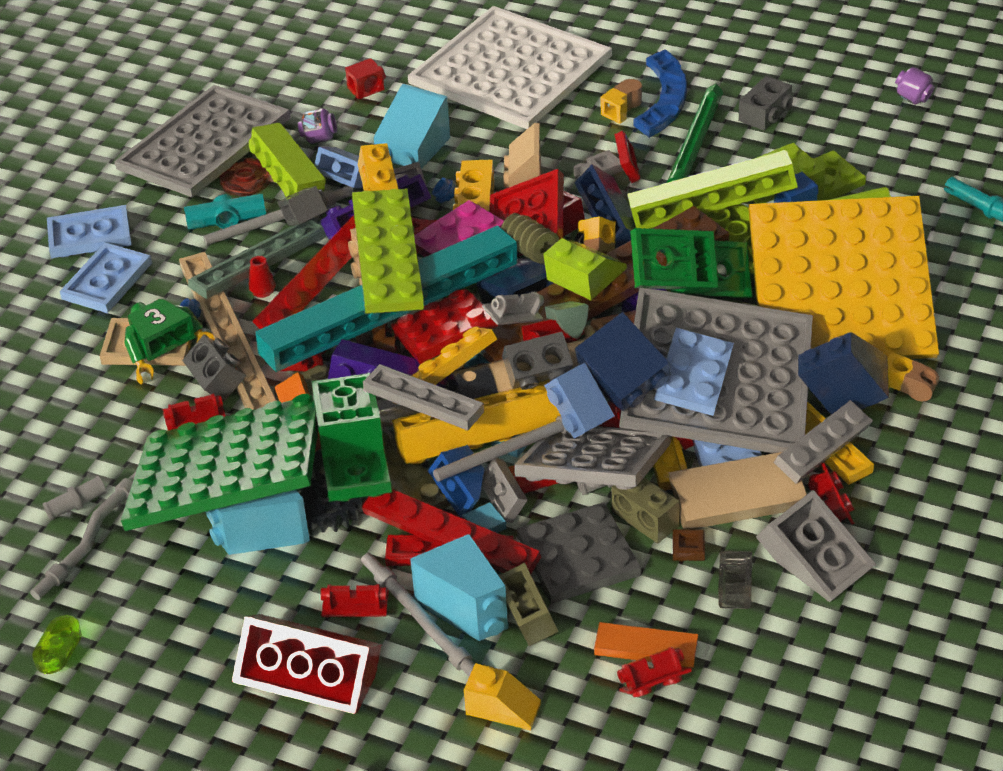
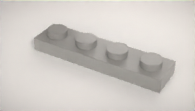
[363,364,484,430]
[774,400,873,484]

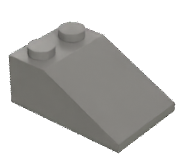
[756,490,876,602]

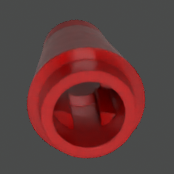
[248,256,276,298]

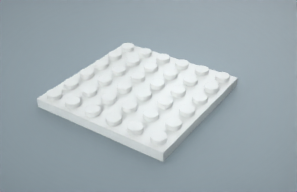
[408,6,612,129]

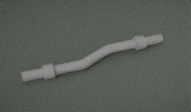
[30,472,136,600]
[361,553,475,677]

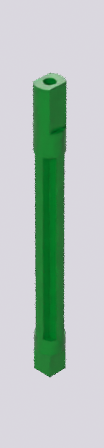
[667,83,724,183]

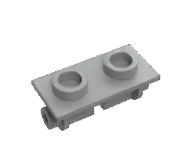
[482,292,544,325]

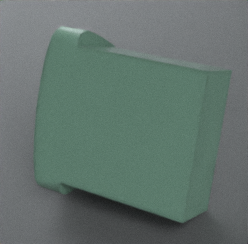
[545,301,588,339]

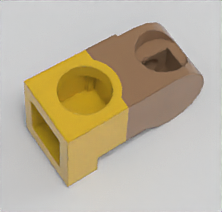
[601,79,642,124]
[578,216,616,254]
[887,352,939,402]

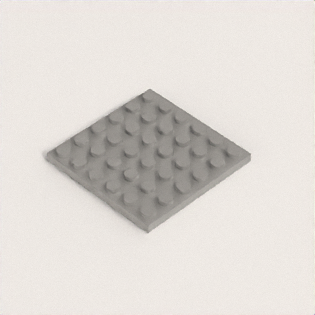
[619,288,813,453]

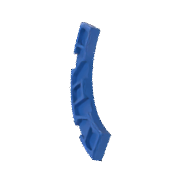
[633,49,687,138]

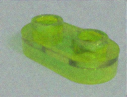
[32,615,82,674]

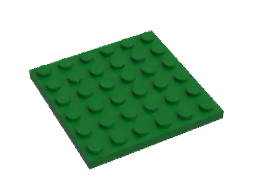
[121,394,318,531]

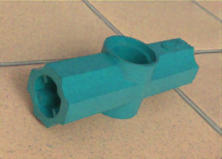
[184,194,266,230]

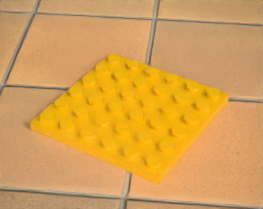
[748,196,939,359]

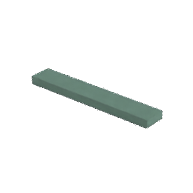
[188,218,327,299]

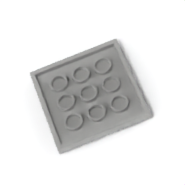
[514,426,671,490]

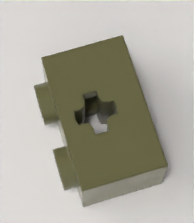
[499,563,559,646]

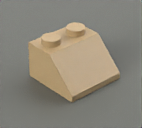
[503,123,541,187]

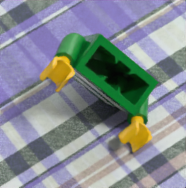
[124,299,215,384]

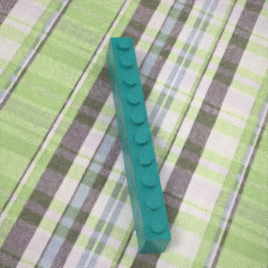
[255,225,517,372]

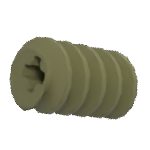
[501,213,559,263]

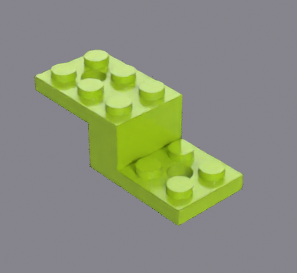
[753,143,866,204]

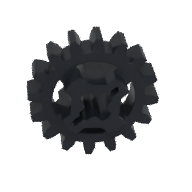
[299,474,363,533]

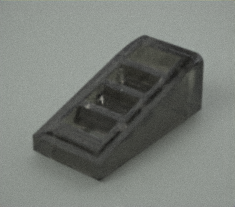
[718,551,752,609]

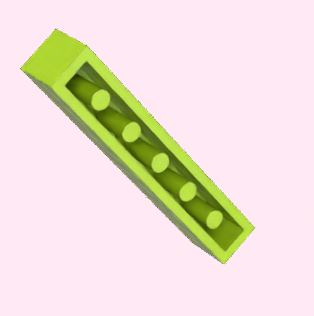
[627,150,798,228]

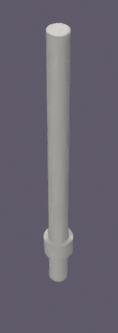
[203,186,354,246]
[433,416,568,482]

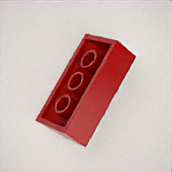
[232,614,382,714]

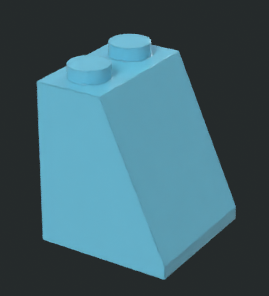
[374,84,450,169]
[205,490,310,555]
[410,534,508,641]

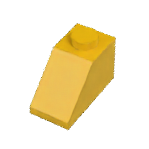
[464,663,541,730]

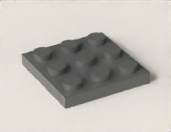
[517,502,641,604]

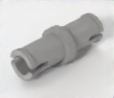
[42,476,107,521]

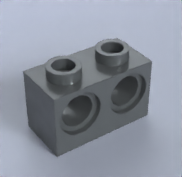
[738,76,793,131]
[277,186,328,226]
[502,331,573,390]
[182,335,246,402]

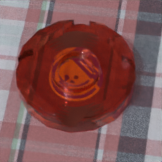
[219,158,271,196]

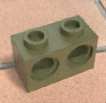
[612,478,680,543]

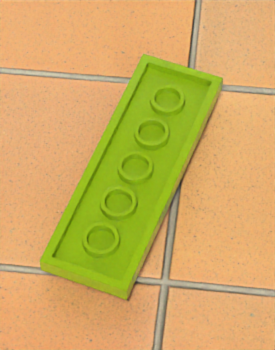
[352,189,424,314]

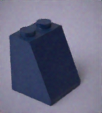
[476,257,553,304]
[575,312,671,411]
[798,332,889,415]

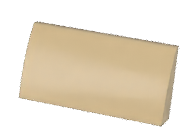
[668,452,807,530]

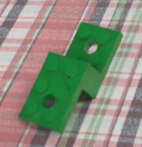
[630,228,752,300]
[311,373,392,502]

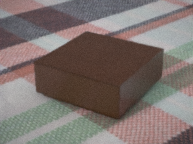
[673,529,705,561]

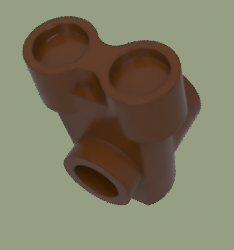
[368,322,400,354]

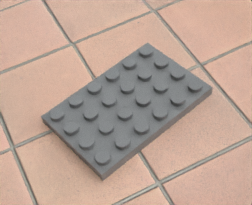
[114,85,291,198]

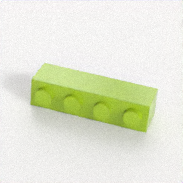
[249,123,326,197]

